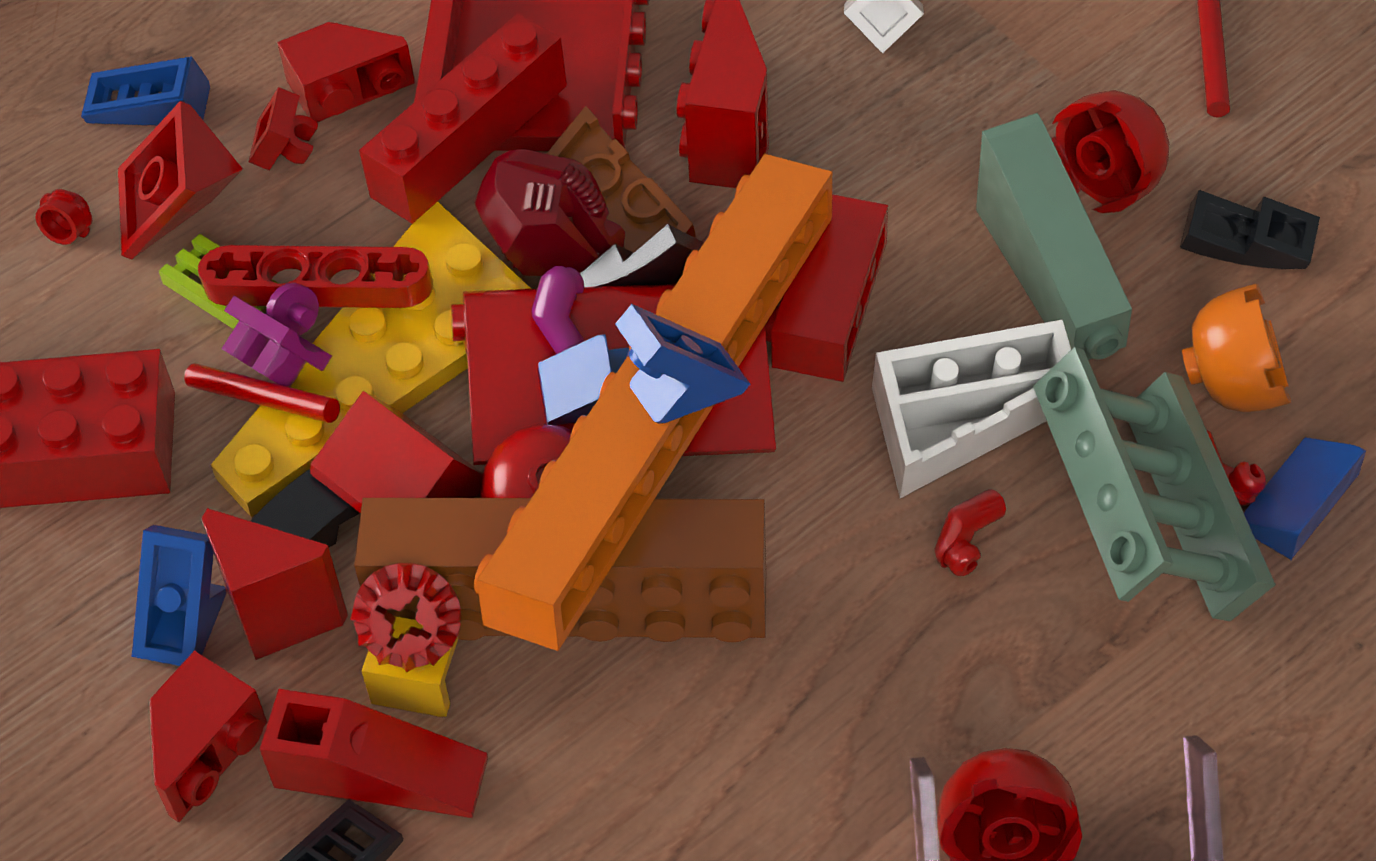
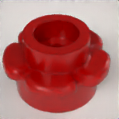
[35,189,93,245]

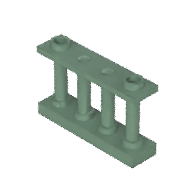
[1033,347,1276,621]

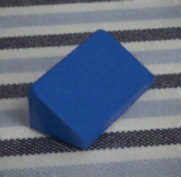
[1244,437,1366,560]

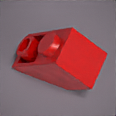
[277,22,415,122]
[149,650,268,822]

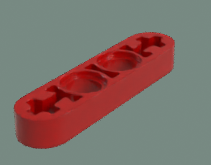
[198,245,433,308]

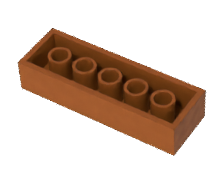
[354,498,767,642]

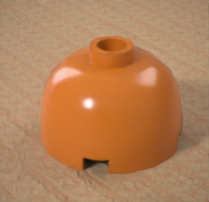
[1182,284,1291,412]

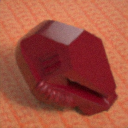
[474,149,625,276]

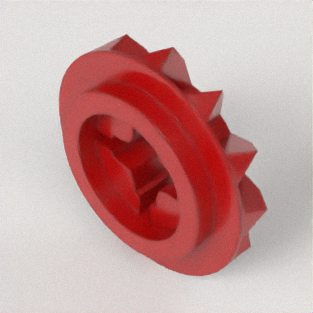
[350,563,462,673]

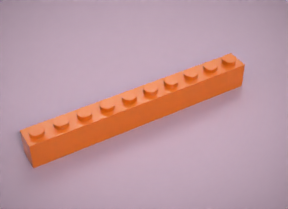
[474,154,832,651]

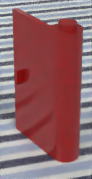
[451,284,776,465]

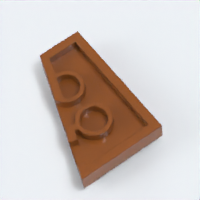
[546,106,696,253]

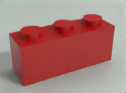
[765,194,888,382]

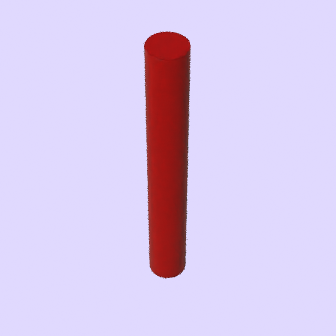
[1197,0,1230,117]
[184,363,340,423]

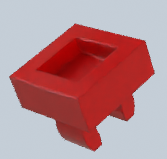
[248,87,318,171]

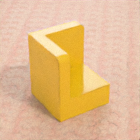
[361,616,458,717]

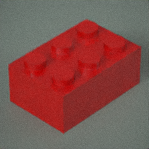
[0,349,175,508]

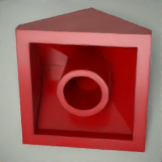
[118,101,243,260]

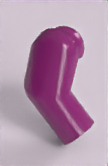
[531,266,585,354]

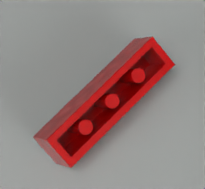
[359,13,567,224]

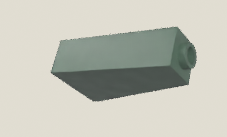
[976,113,1132,360]

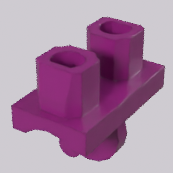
[221,283,332,387]

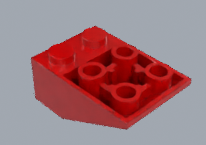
[677,0,769,189]

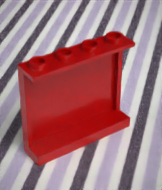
[414,0,650,151]

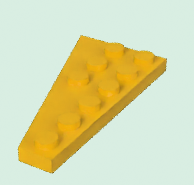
[211,202,531,517]

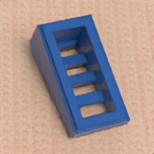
[81,56,210,126]

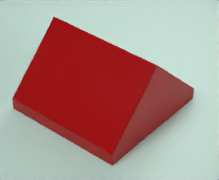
[310,391,482,513]
[201,508,348,660]

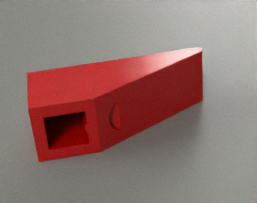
[260,689,488,818]

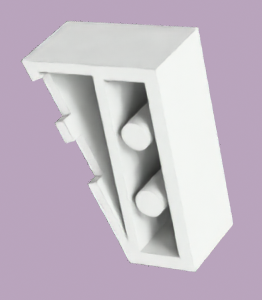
[872,320,1071,498]

